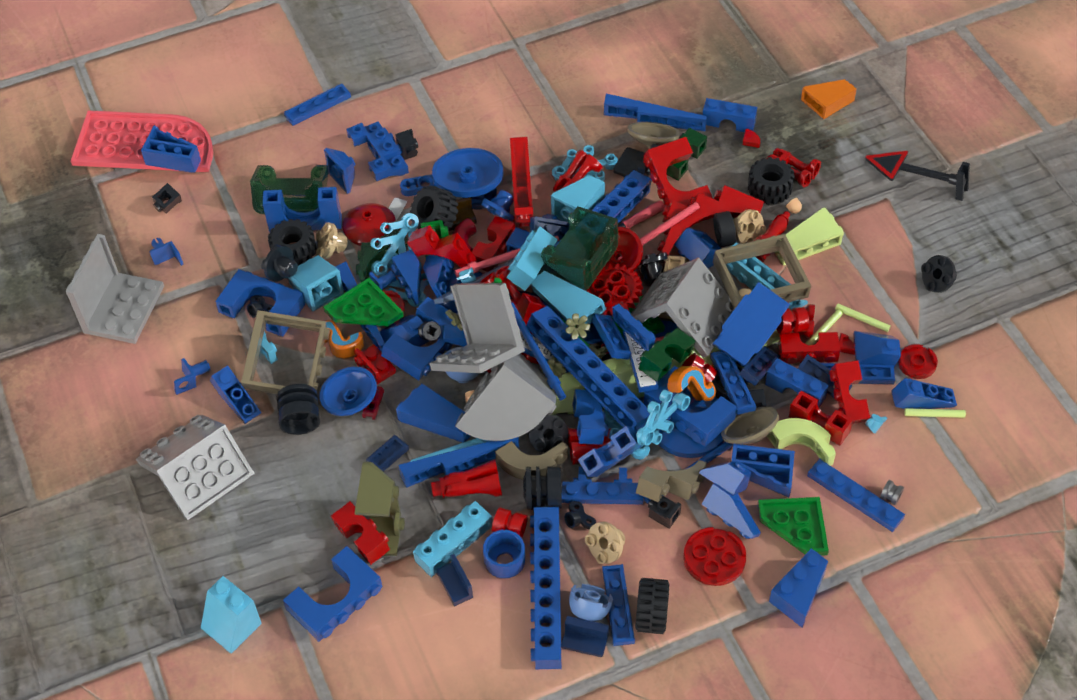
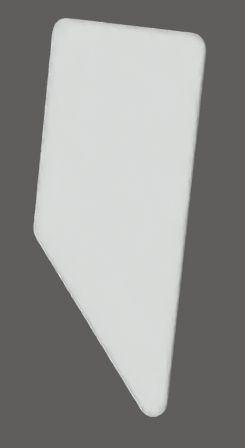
[389,198,407,221]

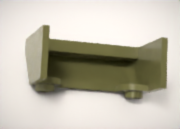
[355,462,405,556]

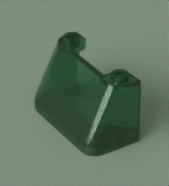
[250,165,328,214]
[541,206,619,290]

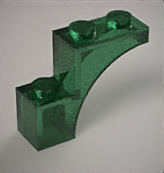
[356,228,408,283]

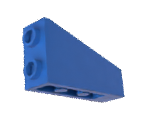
[396,384,471,443]

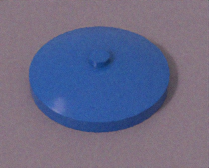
[432,148,503,198]
[654,390,724,458]

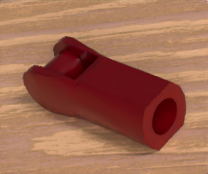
[362,386,385,420]

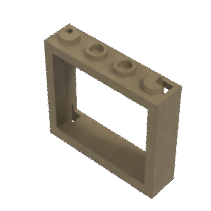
[713,234,811,308]
[241,310,330,394]

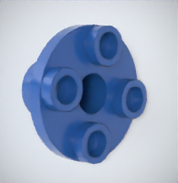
[481,190,515,222]

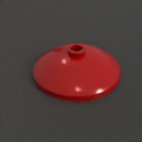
[342,203,396,247]
[589,227,643,272]

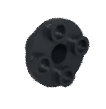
[261,244,298,282]
[636,252,668,283]
[921,255,957,293]
[528,414,568,453]

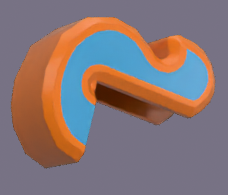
[324,320,364,359]
[668,366,716,401]

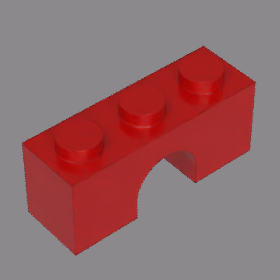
[472,216,515,272]
[778,332,840,364]
[830,360,870,424]
[788,391,853,446]
[331,501,390,565]

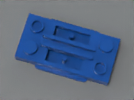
[713,282,790,367]

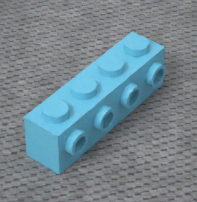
[506,227,558,291]
[726,242,791,290]
[413,501,493,577]

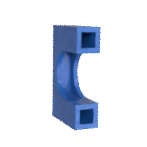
[263,187,342,233]
[215,269,305,337]
[381,297,453,381]
[644,366,737,447]
[283,546,382,642]

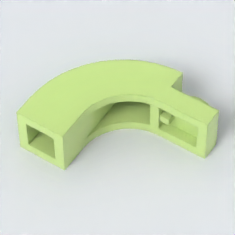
[767,418,836,466]

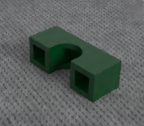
[666,128,707,181]
[638,328,696,382]

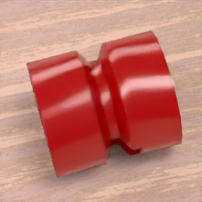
[776,307,809,334]
[681,353,717,382]
[492,507,528,538]

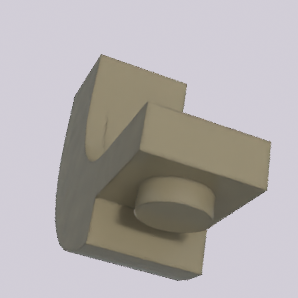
[495,441,568,480]

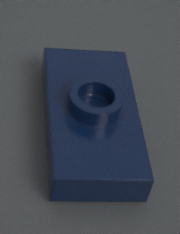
[366,435,409,472]

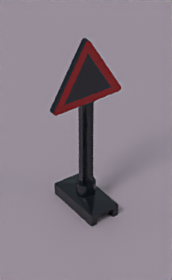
[865,151,970,201]

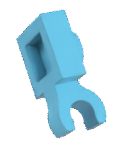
[251,332,277,364]

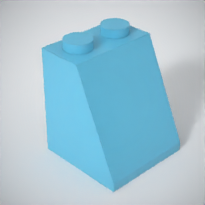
[551,175,605,223]
[288,255,344,312]
[201,576,262,654]

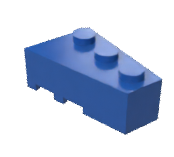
[141,126,201,173]
[731,444,795,498]
[769,548,828,628]

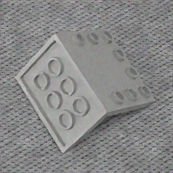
[66,234,164,344]
[631,257,735,358]
[429,283,525,373]
[136,415,255,520]

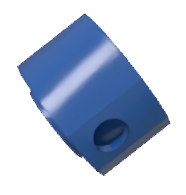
[483,530,525,578]

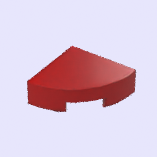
[743,129,760,148]
[839,333,855,355]

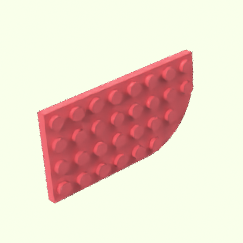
[71,111,213,172]

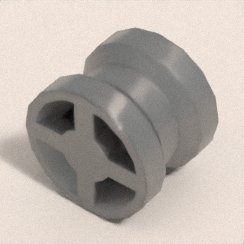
[880,480,904,505]

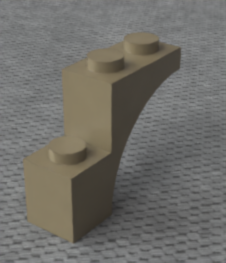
[636,460,706,502]

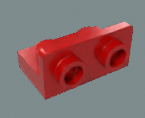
[354,344,396,385]

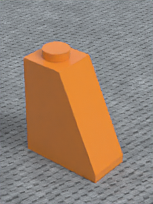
[801,79,857,119]

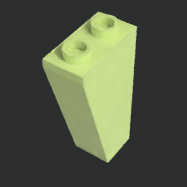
[774,208,844,266]

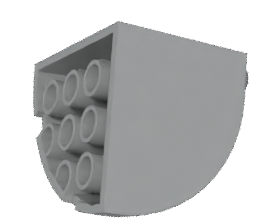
[455,353,557,441]

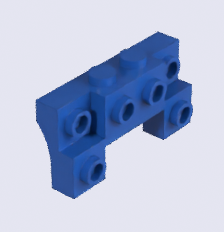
[346,121,409,181]

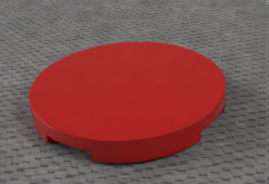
[683,527,747,586]

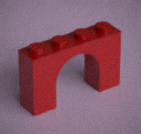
[643,137,713,207]

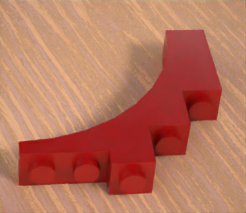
[510,137,533,227]
[657,185,764,256]

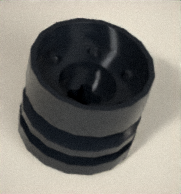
[276,384,320,435]
[523,466,562,510]

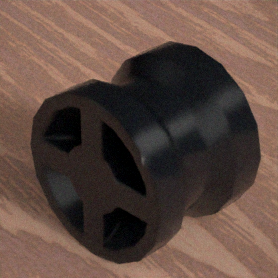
[418,321,441,341]

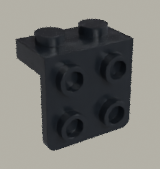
[613,143,659,177]

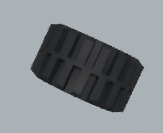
[748,157,794,205]
[410,185,458,230]
[268,219,317,266]
[636,578,670,634]

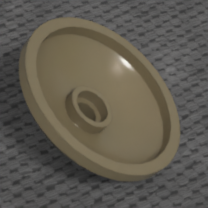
[627,122,680,148]
[721,407,779,445]

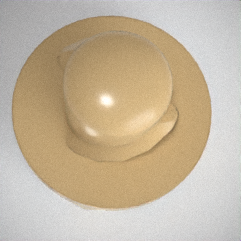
[733,209,766,244]
[316,222,347,259]
[585,522,625,564]

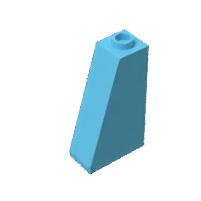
[531,271,606,324]

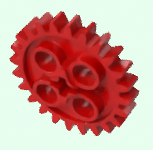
[582,263,643,317]

